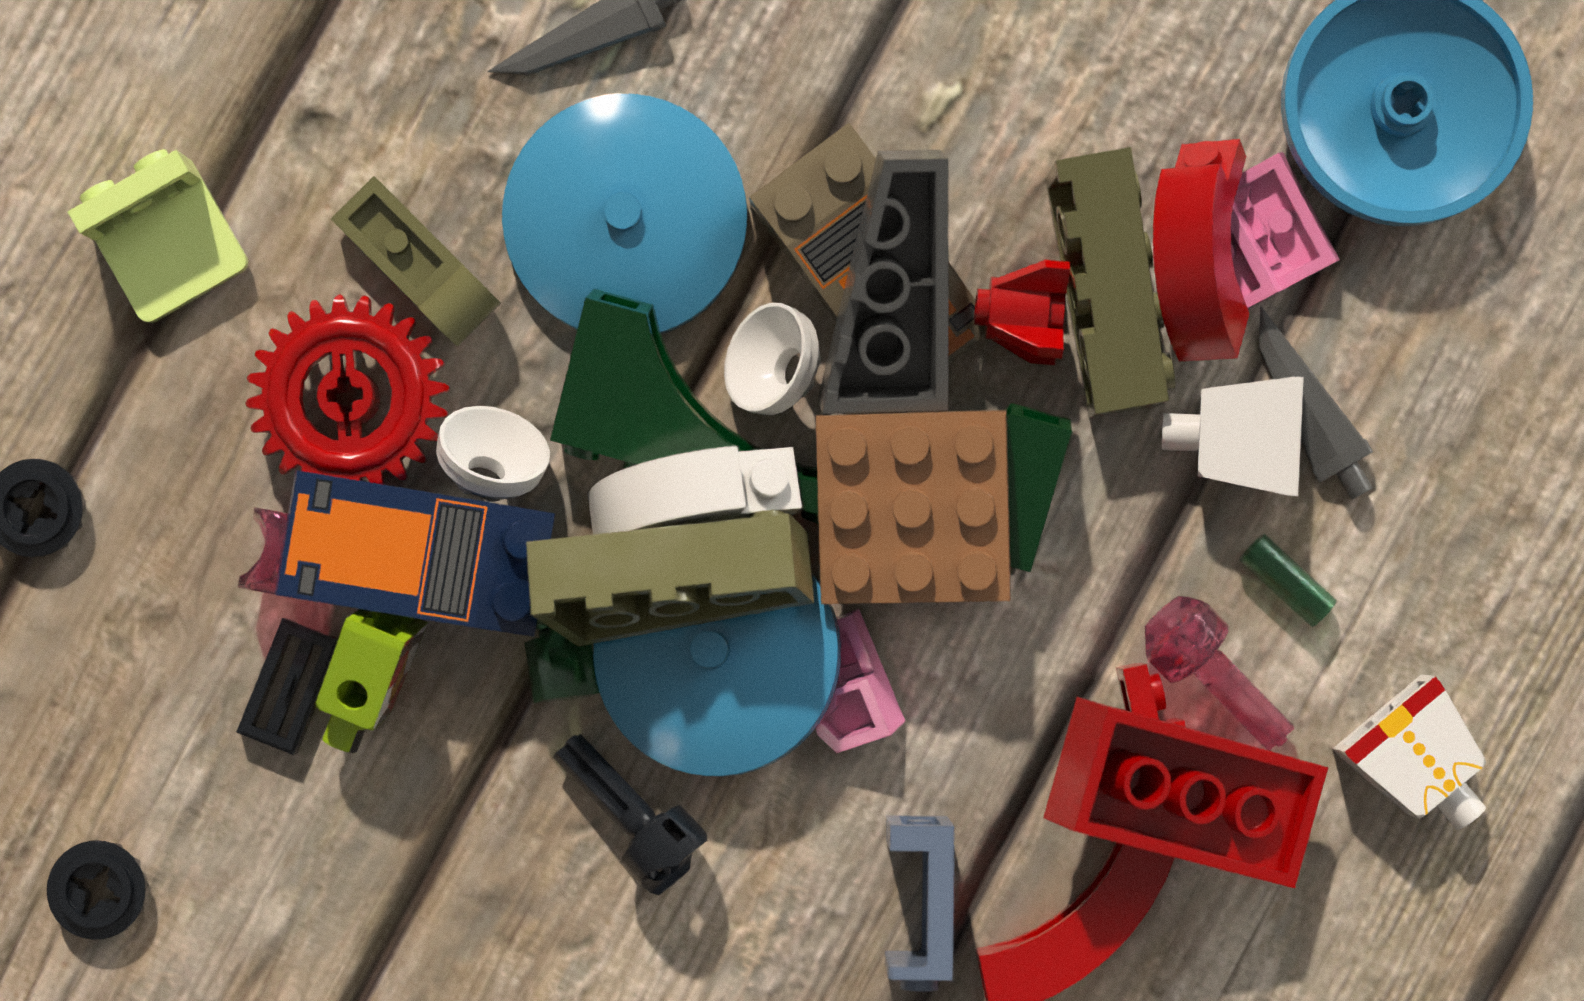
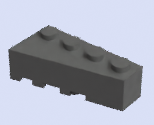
[818,150,949,414]

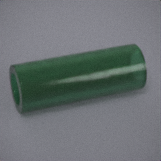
[1239,533,1337,627]

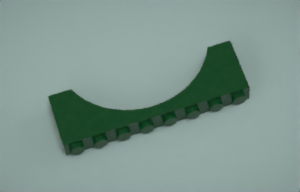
[550,289,1072,575]

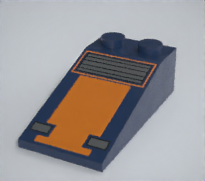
[274,470,555,637]

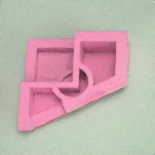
[816,609,905,753]

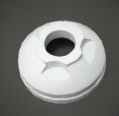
[724,303,821,415]
[436,406,550,502]

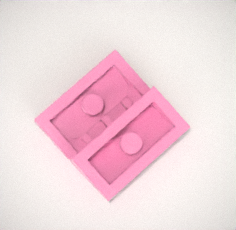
[1231,152,1340,308]

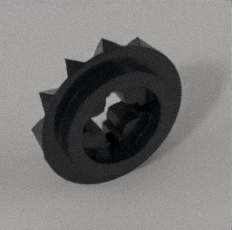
[0,459,86,557]
[47,839,149,940]

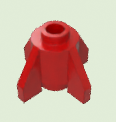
[974,260,1070,365]

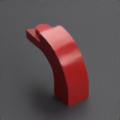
[1153,139,1250,362]

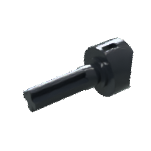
[553,734,708,896]

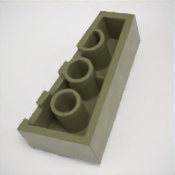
[1045,147,1176,418]
[526,510,814,646]

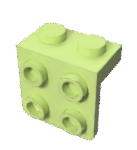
[67,149,248,323]

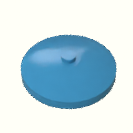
[1281,0,1533,226]
[502,94,747,335]
[593,572,841,776]

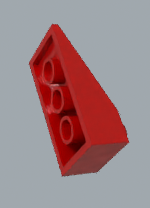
[1043,697,1328,889]

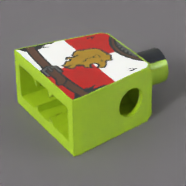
[316,609,429,753]

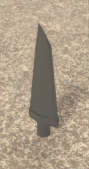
[487,0,682,76]
[1259,305,1373,500]

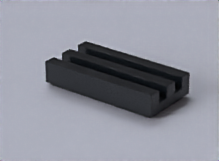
[236,618,339,755]

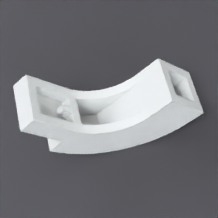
[588,446,802,535]

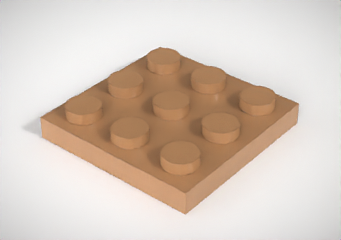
[816,410,1011,604]

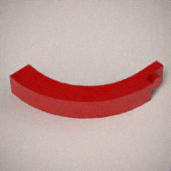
[975,663,1186,1001]

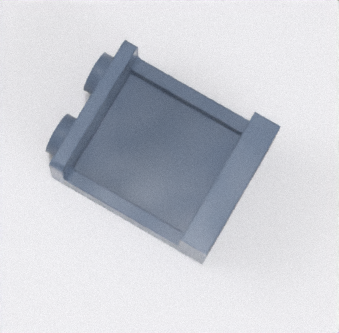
[885,815,954,991]

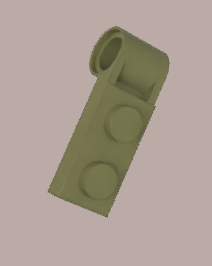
[331,176,501,347]

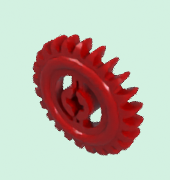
[245,294,450,485]

